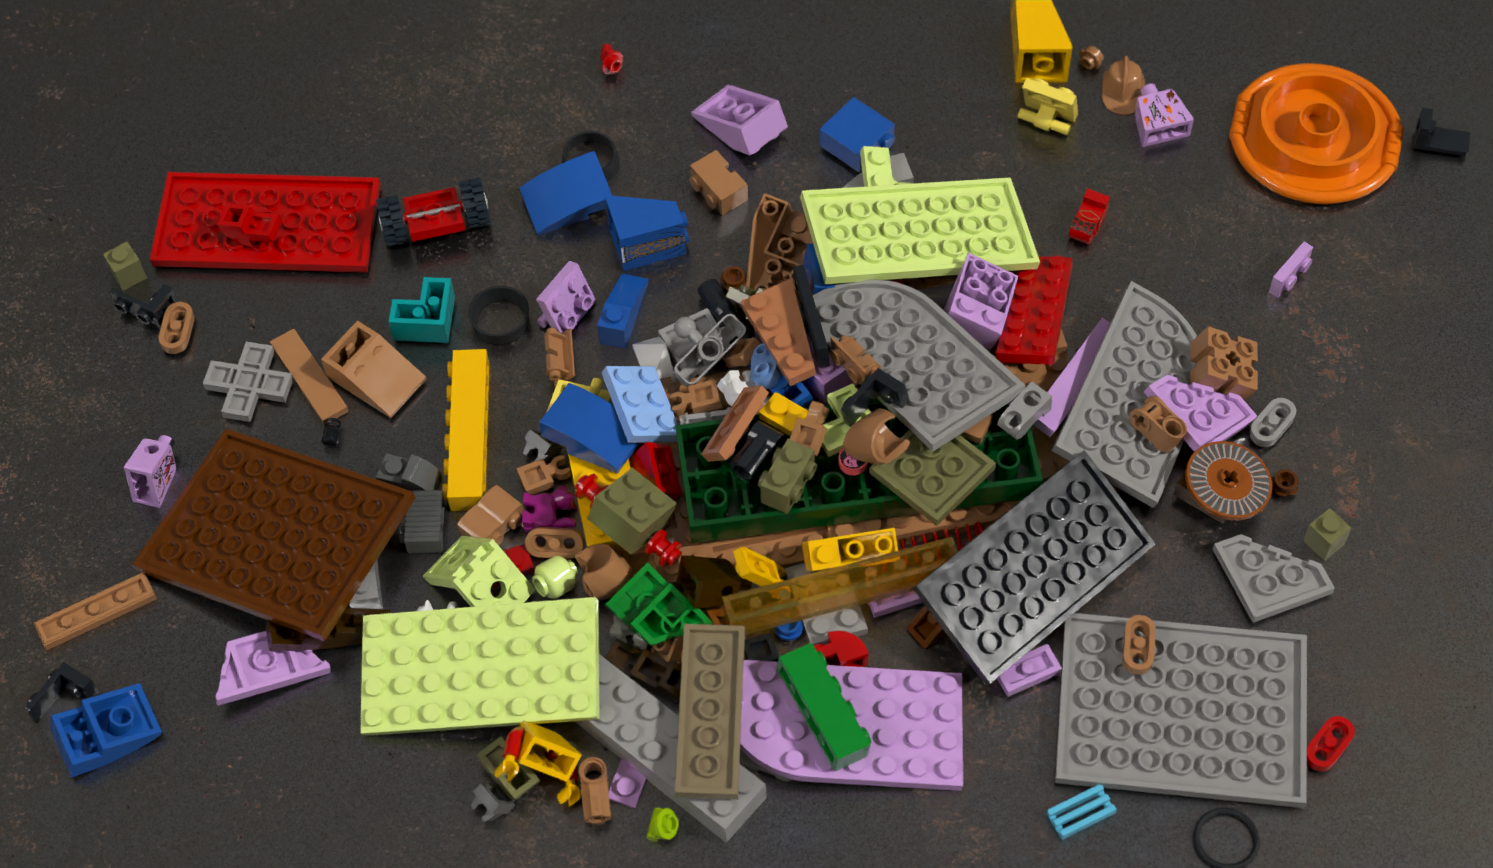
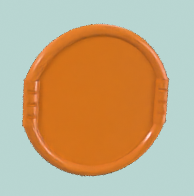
[1229,63,1404,204]

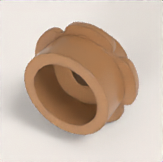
[1079,45,1104,70]

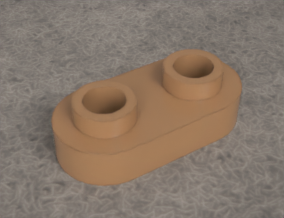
[159,302,195,354]
[525,527,585,559]
[1122,615,1156,675]

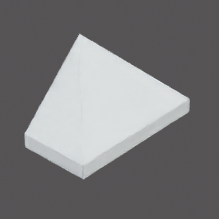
[632,337,676,382]

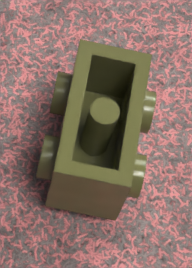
[758,439,817,514]

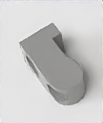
[998,381,1052,439]

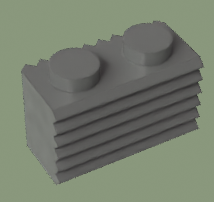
[400,490,445,554]

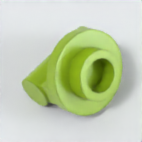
[646,808,678,841]

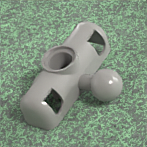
[674,314,746,387]

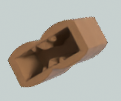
[457,485,523,546]

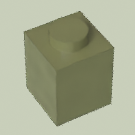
[103,242,147,291]
[1303,508,1351,561]

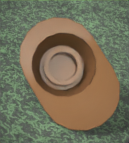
[1102,56,1145,115]

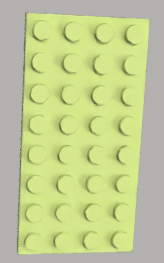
[800,178,1040,284]
[360,597,599,736]

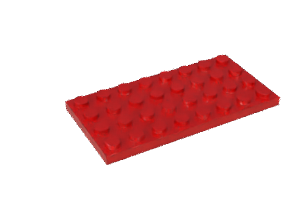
[150,172,381,272]

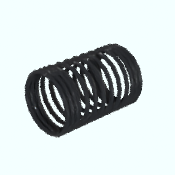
[321,418,342,447]

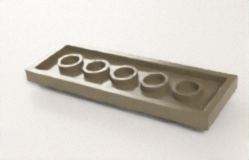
[675,624,745,800]

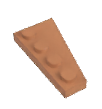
[740,279,816,386]

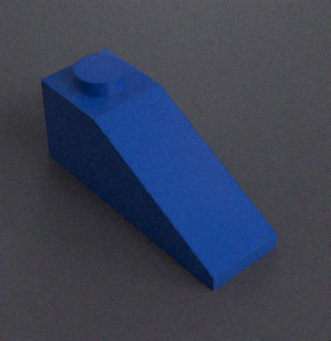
[597,274,649,349]

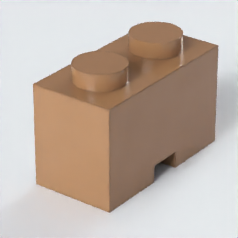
[689,150,748,216]

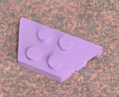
[216,631,330,706]

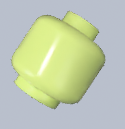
[532,555,578,599]

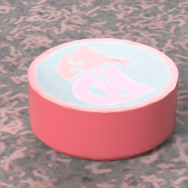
[838,448,868,475]

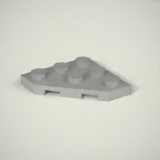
[1213,534,1335,623]

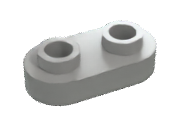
[1250,398,1296,447]

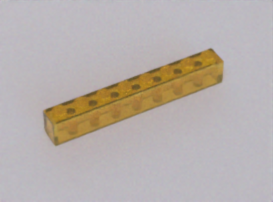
[722,537,958,635]

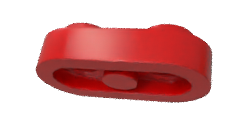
[1307,716,1355,772]

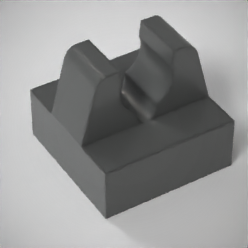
[523,429,563,463]
[471,783,515,822]

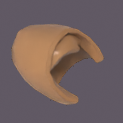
[843,408,910,465]
[575,544,633,601]

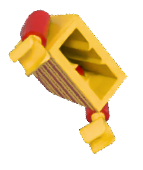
[494,720,582,806]

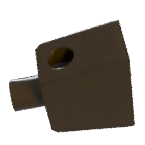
[676,555,752,608]

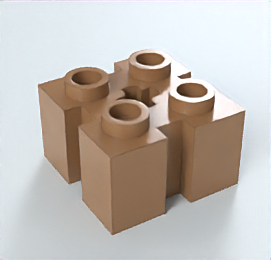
[1190,326,1258,401]

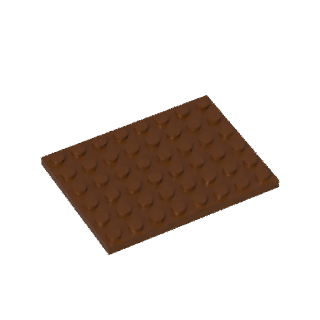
[132,429,416,641]

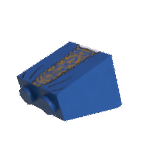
[605,196,689,271]

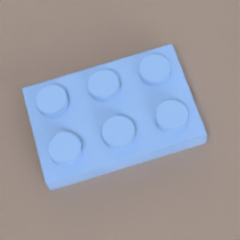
[601,366,678,443]

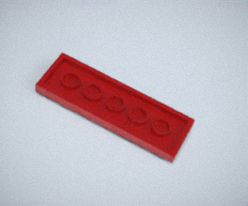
[996,256,1073,365]

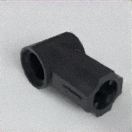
[730,421,785,480]

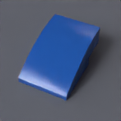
[519,151,612,236]
[539,383,639,474]
[50,683,162,777]

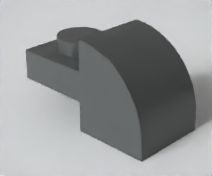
[376,453,443,491]

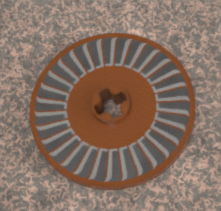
[1185,441,1272,521]

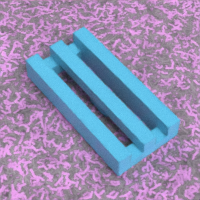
[1046,785,1117,840]

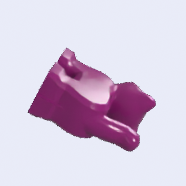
[522,486,577,534]

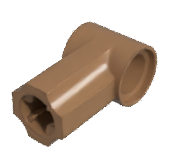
[579,757,611,824]

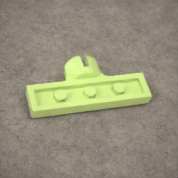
[860,146,911,187]

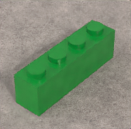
[777,642,871,772]

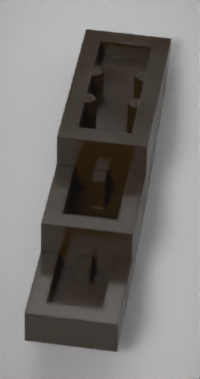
[265,608,390,651]
[605,638,682,705]

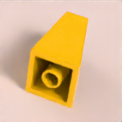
[1010,0,1072,83]

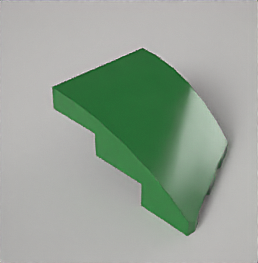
[605,562,713,646]

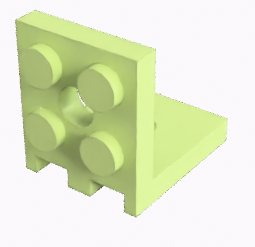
[423,535,535,607]

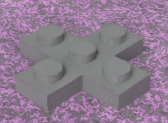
[203,342,293,422]

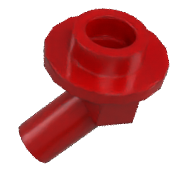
[600,44,623,75]

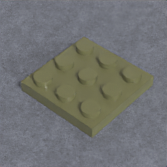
[870,430,996,526]

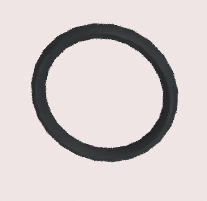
[1193,807,1260,868]

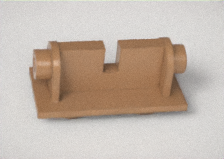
[544,328,575,388]
[830,335,881,385]

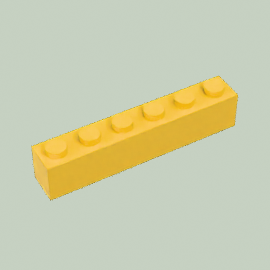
[443,349,490,511]

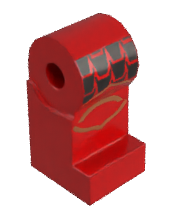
[1069,188,1110,245]

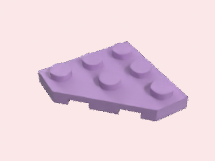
[1144,375,1258,452]

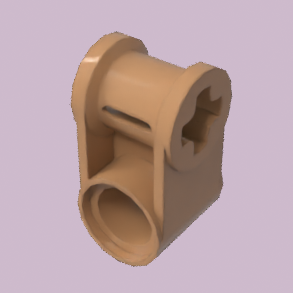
[1129,396,1187,452]

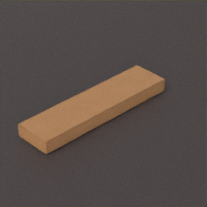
[270,329,349,424]
[34,572,157,650]

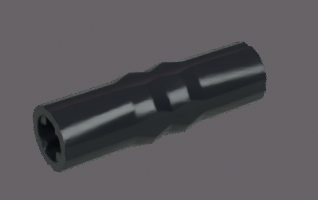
[698,279,753,344]

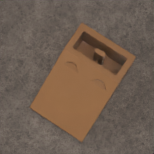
[321,321,426,418]

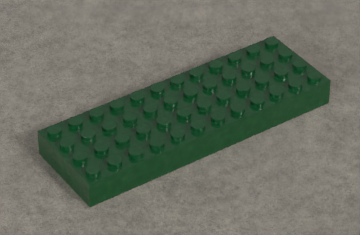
[675,399,1043,544]

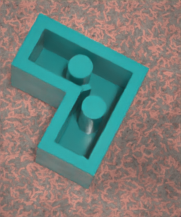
[389,277,455,343]

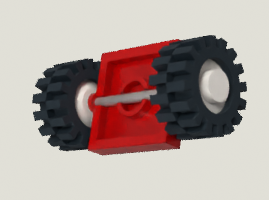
[376,177,491,247]

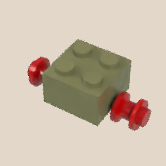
[575,468,682,567]

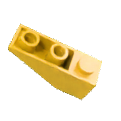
[802,528,899,571]

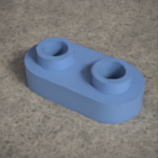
[750,343,781,390]

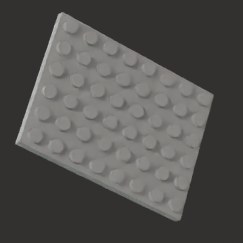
[1055,613,1307,808]

